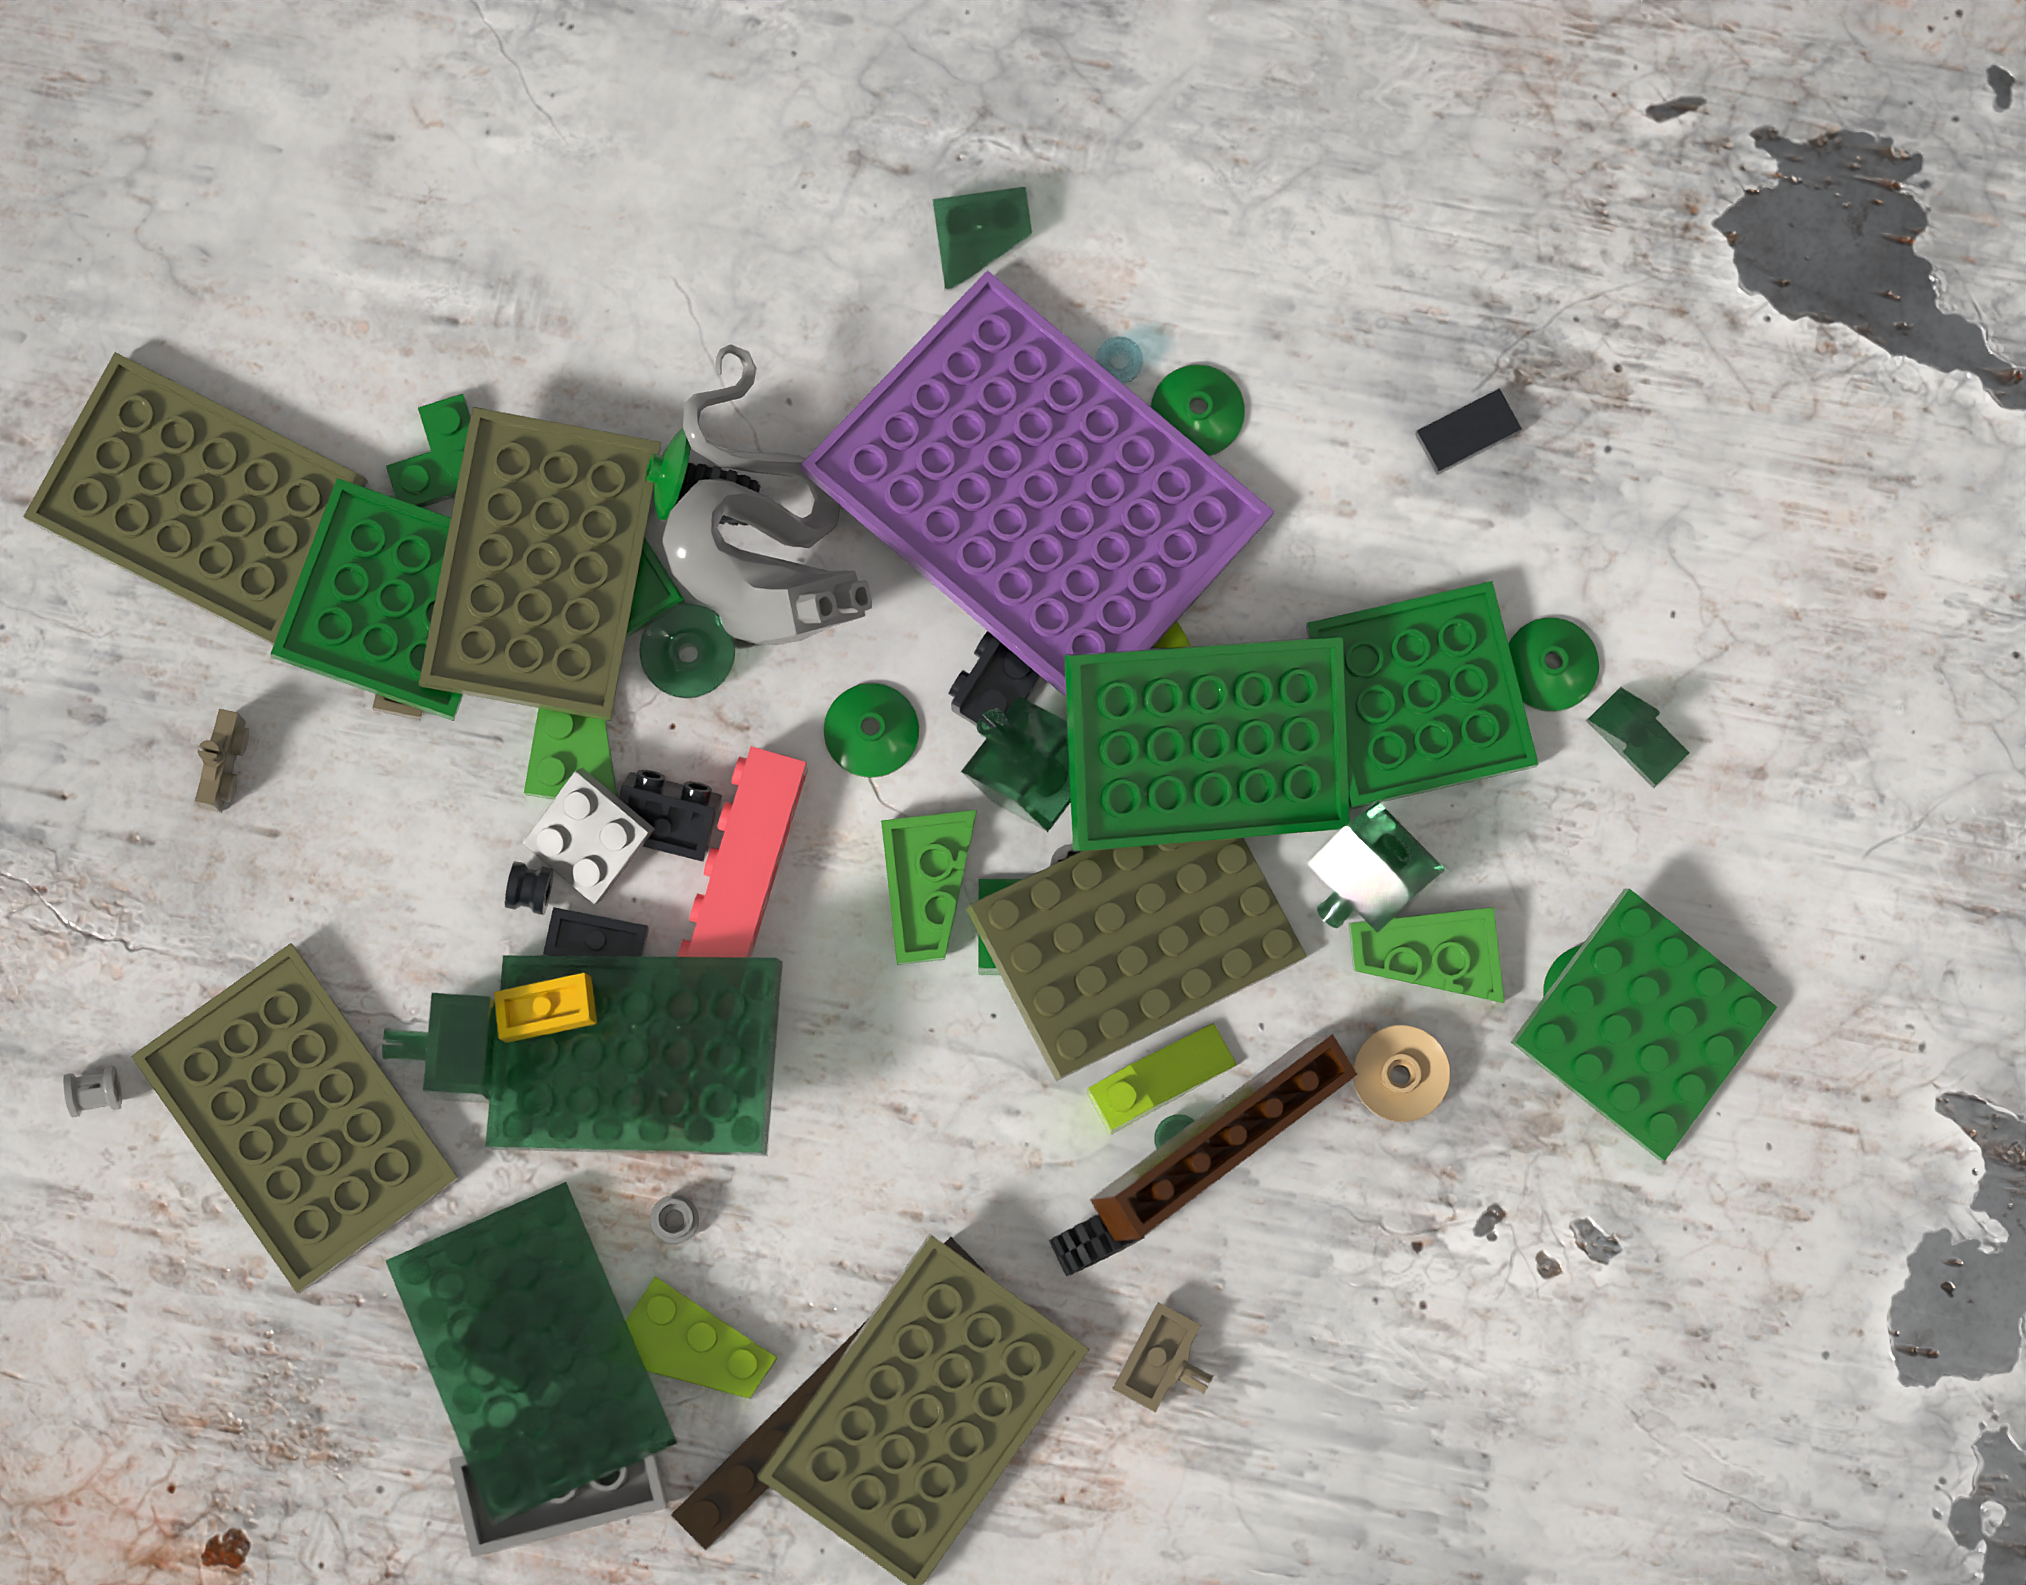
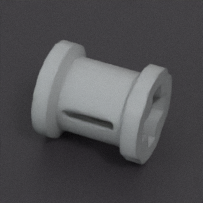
[63,1066,122,1117]

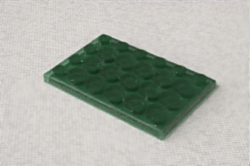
[485,955,783,1156]
[385,1182,678,1525]

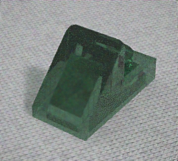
[1586,687,1690,789]

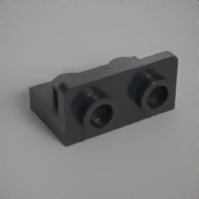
[948,631,1041,741]
[619,770,722,862]

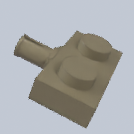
[195,708,249,813]
[1112,1302,1214,1412]

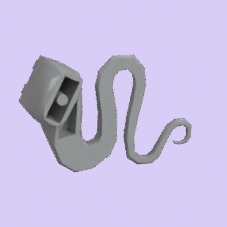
[662,344,872,645]

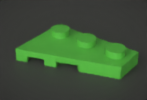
[524,708,618,800]
[881,810,977,965]
[1348,907,1505,1003]

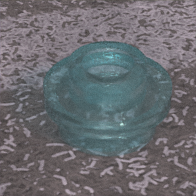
[1096,337,1143,384]

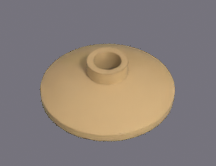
[1353,1025,1450,1122]

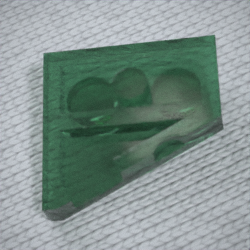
[932,186,1032,291]

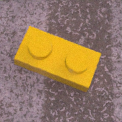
[494,973,597,1043]

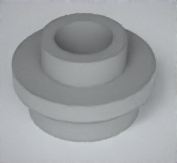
[650,1195,699,1244]

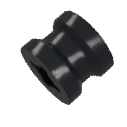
[505,861,553,915]

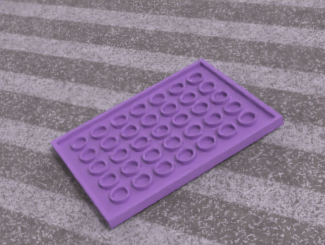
[800,270,1275,697]

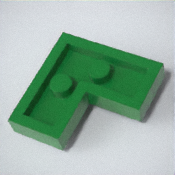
[386,394,471,507]

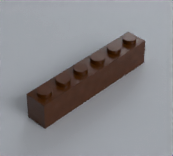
[1090,1034,1358,1241]

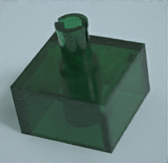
[961,697,1071,832]
[1309,801,1446,933]
[382,993,499,1104]

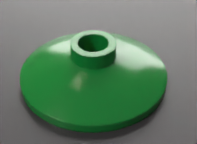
[1151,365,1245,456]
[645,428,691,521]
[1508,618,1599,712]
[824,683,919,778]

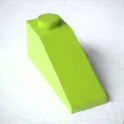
[1087,1023,1237,1135]

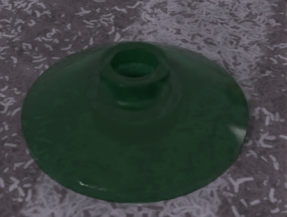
[639,604,735,699]

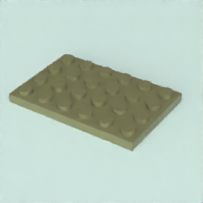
[23,352,368,645]
[419,407,662,721]
[966,838,1307,1082]
[131,943,459,1294]
[757,1234,1090,1585]

